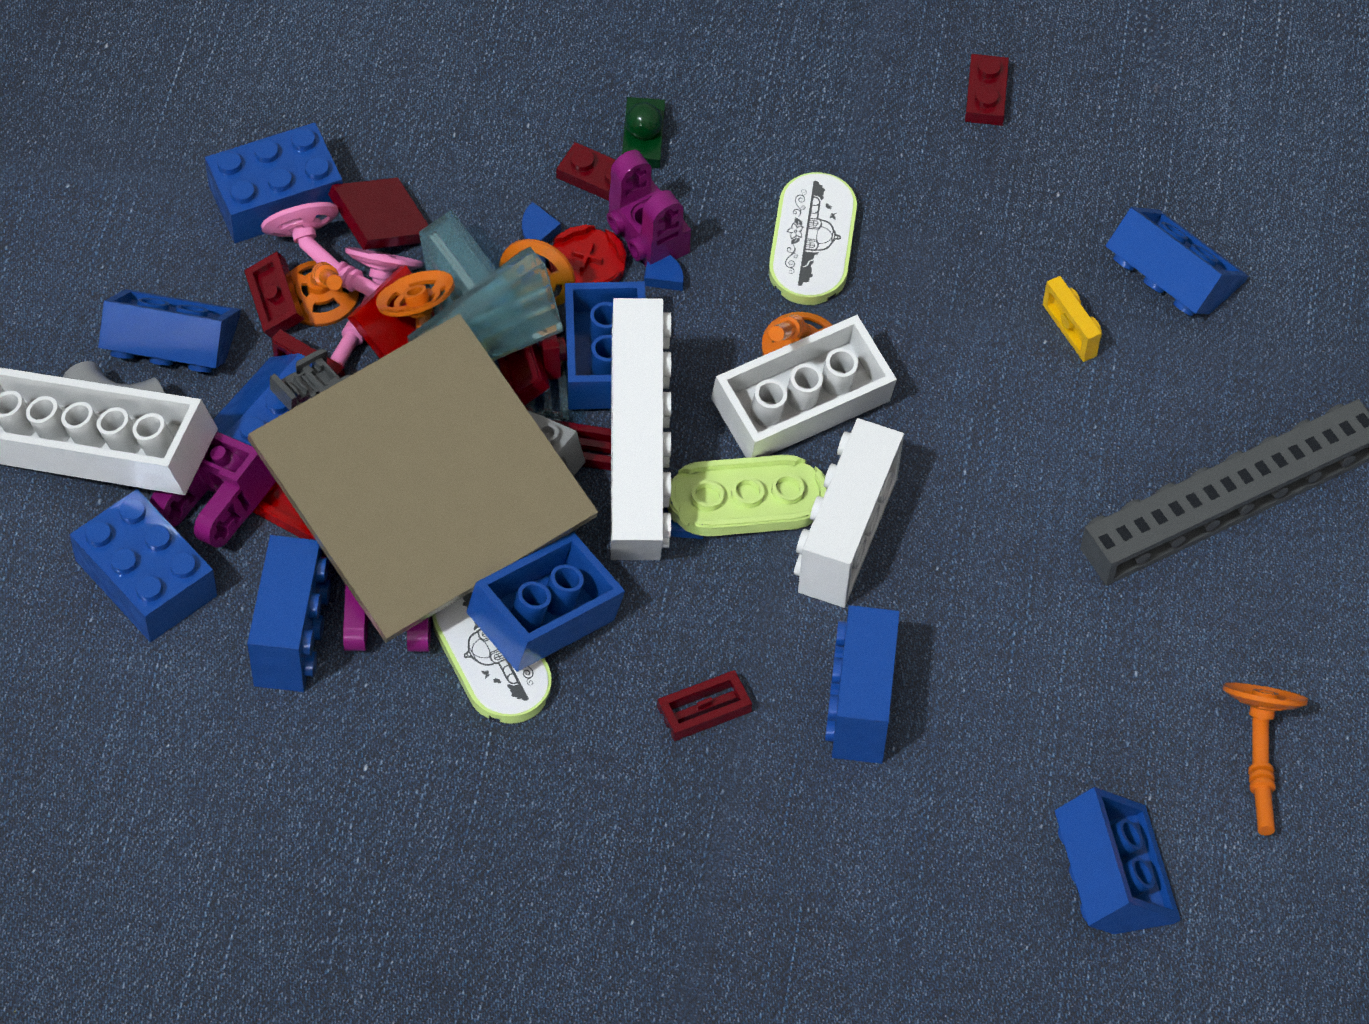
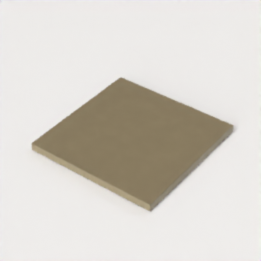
[248,313,598,643]

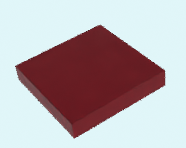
[328,178,433,250]

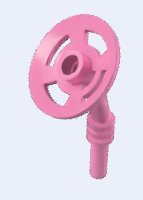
[261,202,380,297]
[330,247,424,366]

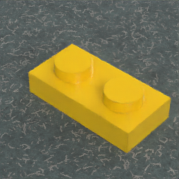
[1042,276,1102,362]

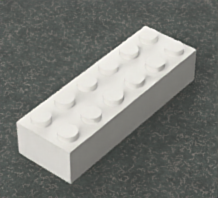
[611,298,671,560]
[0,368,218,495]

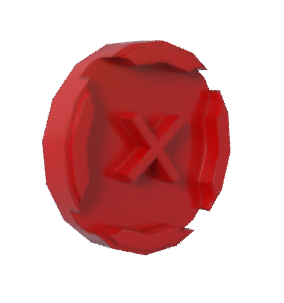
[548,224,626,288]

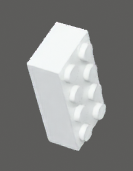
[711,315,897,458]
[794,418,904,608]

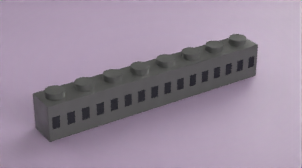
[1080,399,1369,586]

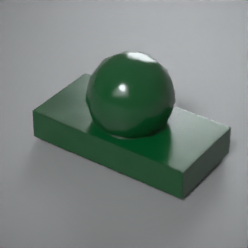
[622,97,665,168]

